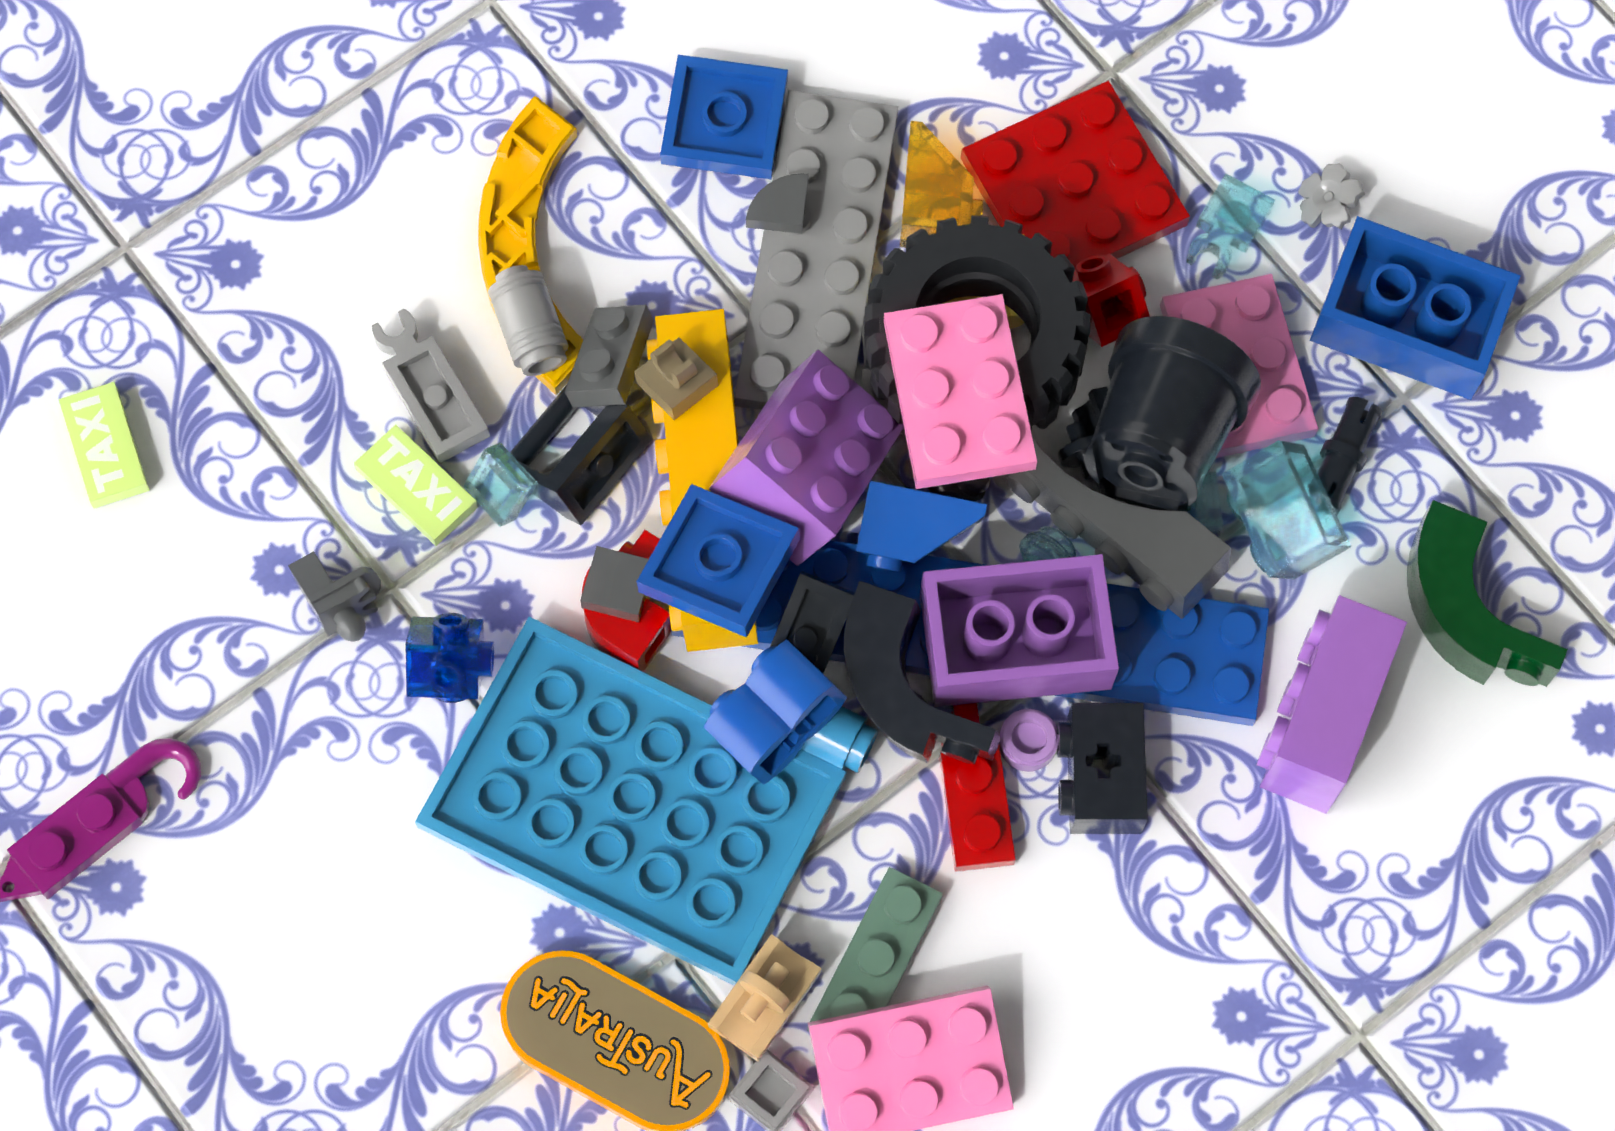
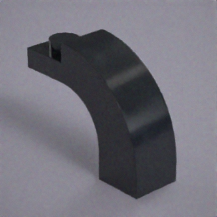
[844,581,1001,764]

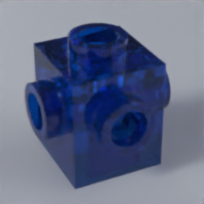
[405,613,494,703]

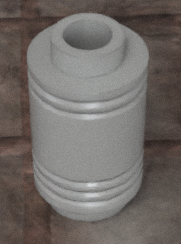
[488,265,569,376]

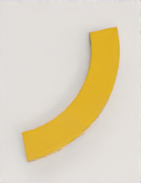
[478,96,583,395]

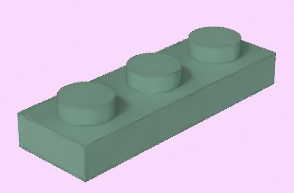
[807,867,943,1032]

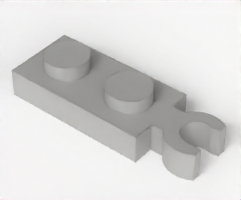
[372,309,490,464]

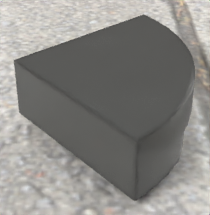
[746,173,809,234]

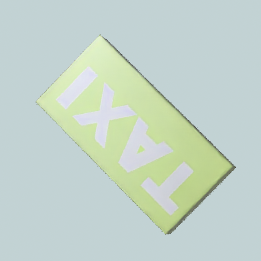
[59,382,150,509]
[354,425,478,546]

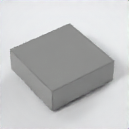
[728,1049,814,1131]

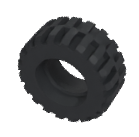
[863,215,1091,430]

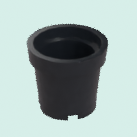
[1084,316,1261,511]

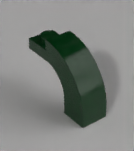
[1407,500,1568,687]

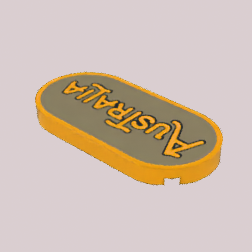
[500,950,730,1131]

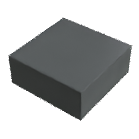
[580,546,649,622]

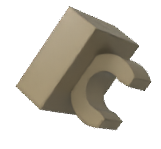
[634,337,719,420]

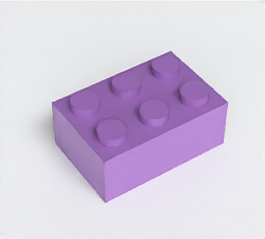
[709,349,904,566]
[920,554,1119,707]
[1256,595,1407,814]

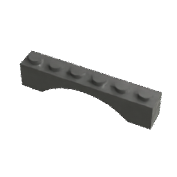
[1004,436,1231,619]

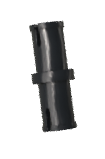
[1304,397,1383,515]

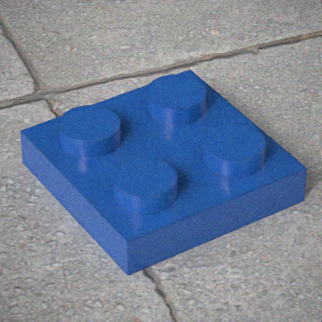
[660,54,788,180]
[636,484,800,638]

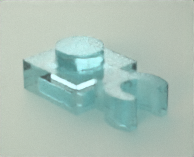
[1186,174,1275,280]

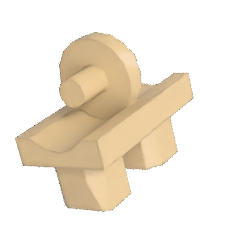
[708,934,822,1061]

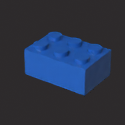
[1309,216,1521,400]

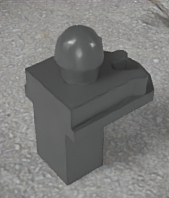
[288,551,381,642]

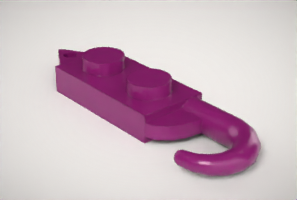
[0,738,201,902]

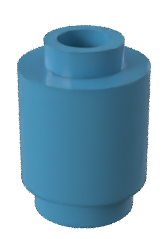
[801,706,879,773]

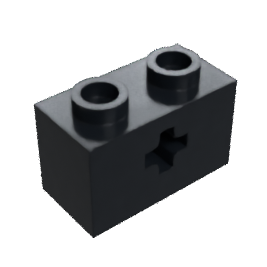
[1057,703,1148,834]

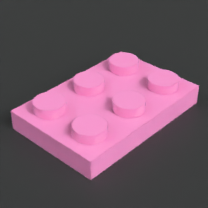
[1160,274,1318,458]
[884,294,1037,489]
[808,985,1014,1131]

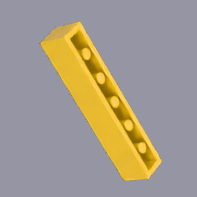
[646,309,758,652]

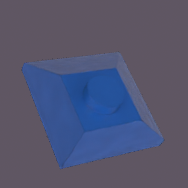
[856,481,987,572]

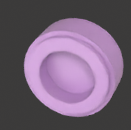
[999,709,1059,772]

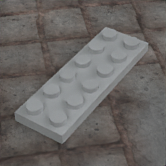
[734,90,899,410]

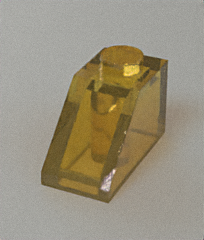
[900,121,983,248]

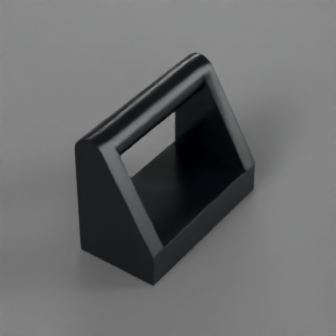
[499,385,653,526]

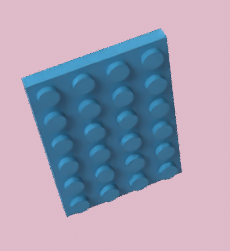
[415,617,847,986]

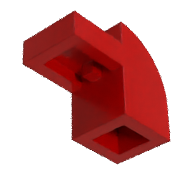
[582,529,672,672]

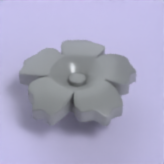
[1298,163,1365,229]

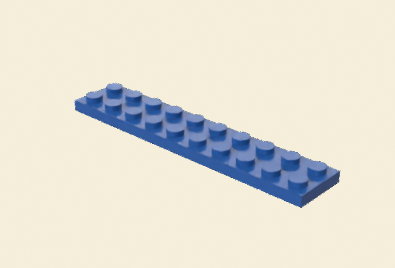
[671,540,1269,726]

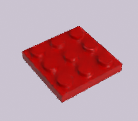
[960,80,1190,269]

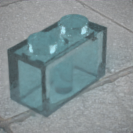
[1222,440,1351,580]

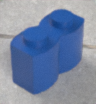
[703,640,847,784]

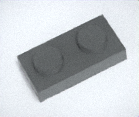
[565,304,654,408]

